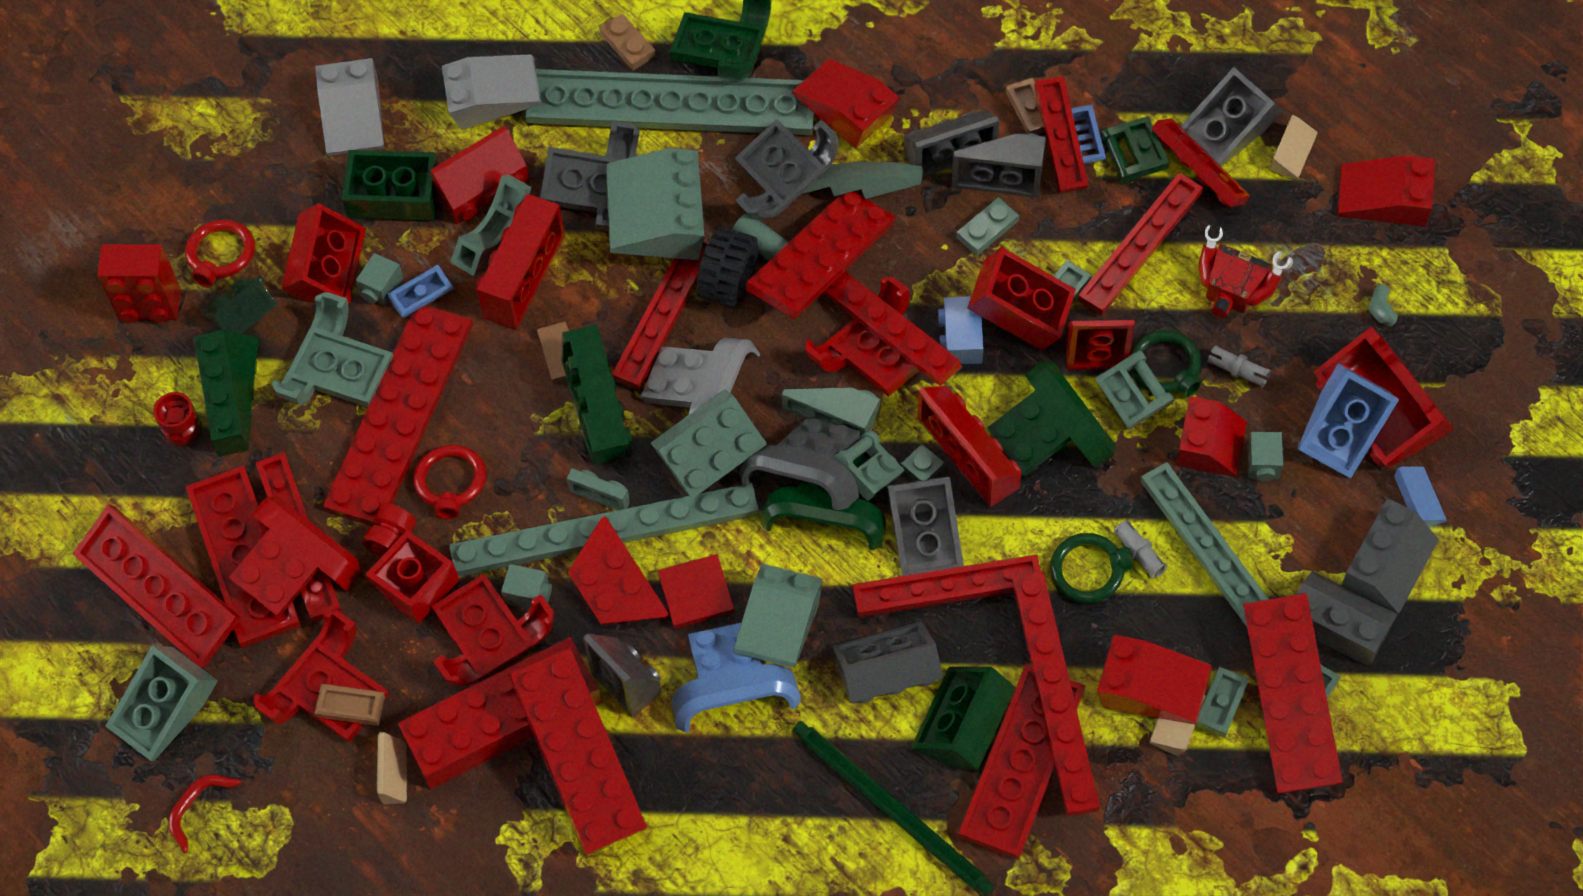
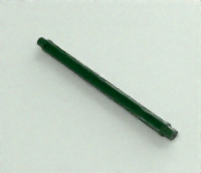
[792,721,995,896]

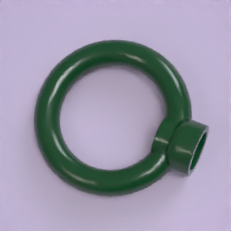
[1129,330,1202,398]
[1050,533,1133,604]

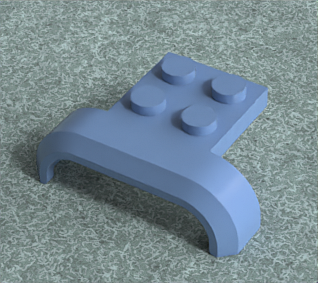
[671,623,801,732]

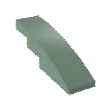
[803,162,923,199]

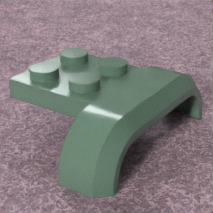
[272,292,393,407]

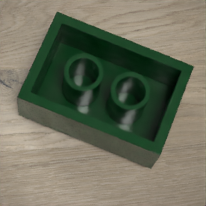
[342,150,439,221]

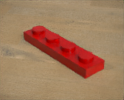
[1034,76,1089,193]
[1151,118,1251,207]

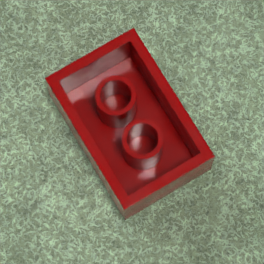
[97,244,181,323]
[967,247,1076,351]

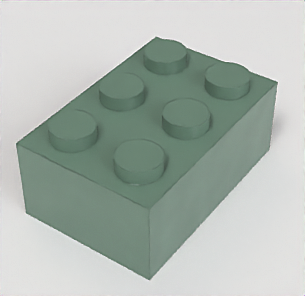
[651,389,767,499]

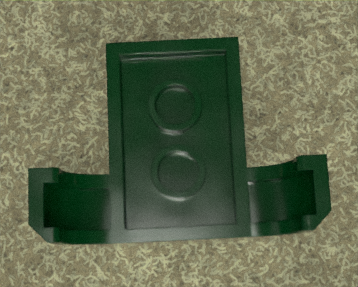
[670,0,772,81]
[987,360,1116,477]
[761,456,886,551]

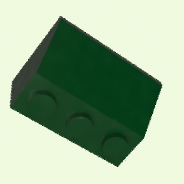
[911,666,1016,770]

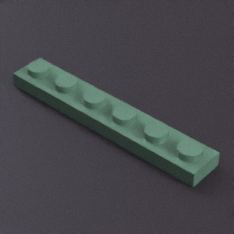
[1140,462,1269,627]

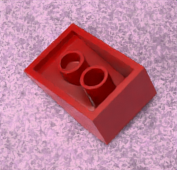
[792,58,900,149]
[1337,155,1435,227]
[1065,320,1135,370]
[1097,635,1212,725]

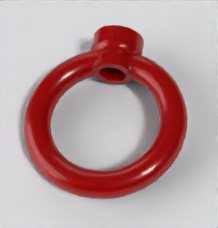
[185,220,255,288]
[414,445,486,520]

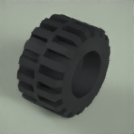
[697,227,758,308]

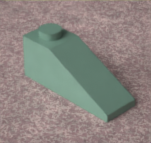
[782,387,880,436]

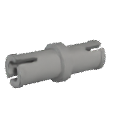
[1207,345,1271,388]
[1114,520,1168,579]

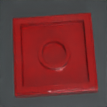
[657,554,735,630]

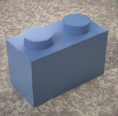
[938,297,983,364]

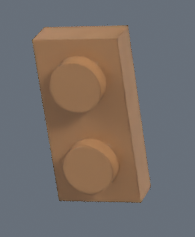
[599,13,656,71]
[1006,77,1045,135]

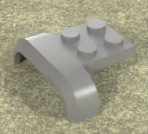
[641,338,760,414]

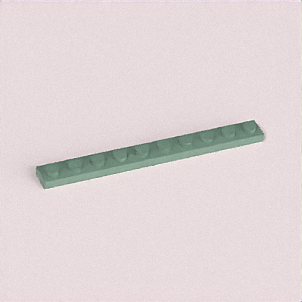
[449,483,759,576]

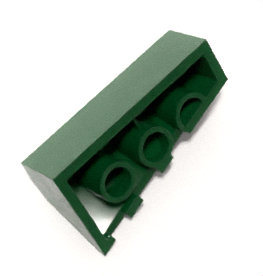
[194,330,260,457]

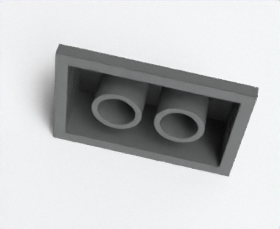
[904,109,999,177]
[1341,498,1439,616]
[1296,571,1398,667]
[832,621,943,703]

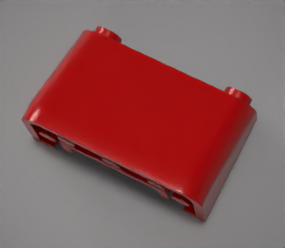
[1313,326,1454,468]

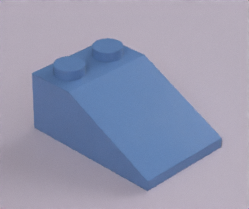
[1298,363,1399,478]

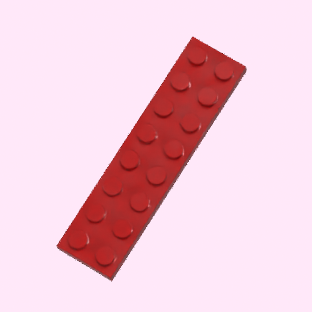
[323,306,473,526]

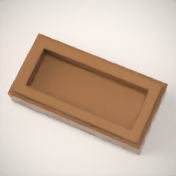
[537,321,569,384]
[314,684,385,726]

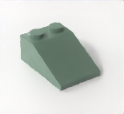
[733,564,822,668]
[106,645,218,761]

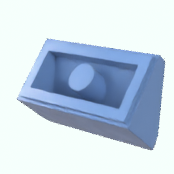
[387,265,454,318]
[1394,467,1447,527]

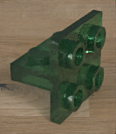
[203,275,278,334]

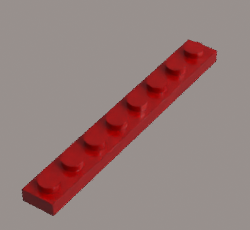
[1012,572,1100,817]

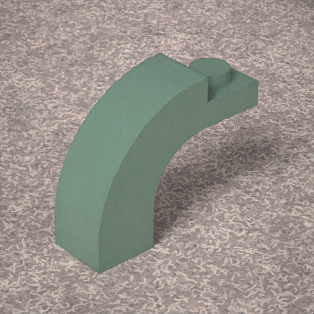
[450,174,532,276]

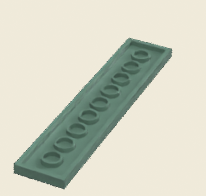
[525,69,814,135]

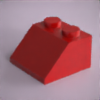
[1176,396,1247,478]
[365,530,460,625]

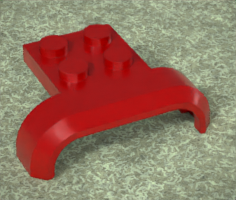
[805,277,920,397]
[229,496,362,617]
[431,573,555,686]
[254,610,389,743]

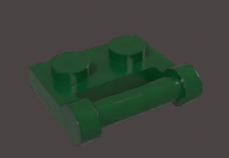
[1100,116,1170,185]

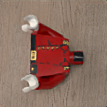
[1198,225,1293,318]

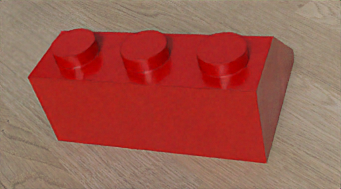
[430,126,530,225]
[281,203,366,305]

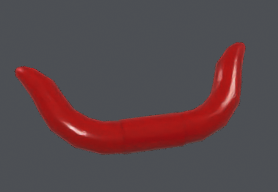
[168,774,242,854]

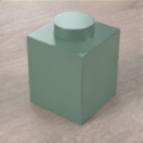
[356,253,404,306]
[1247,432,1283,481]
[501,564,552,609]

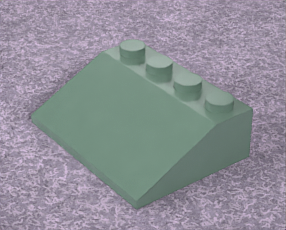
[606,148,704,260]

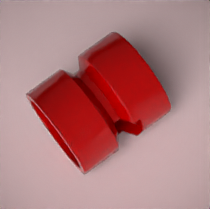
[153,392,201,446]
[361,503,417,558]

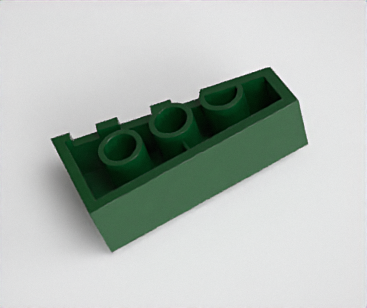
[561,325,632,465]

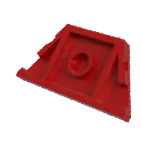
[568,516,670,626]

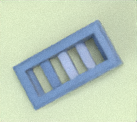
[1071,105,1106,164]

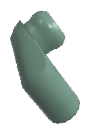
[1369,284,1398,326]

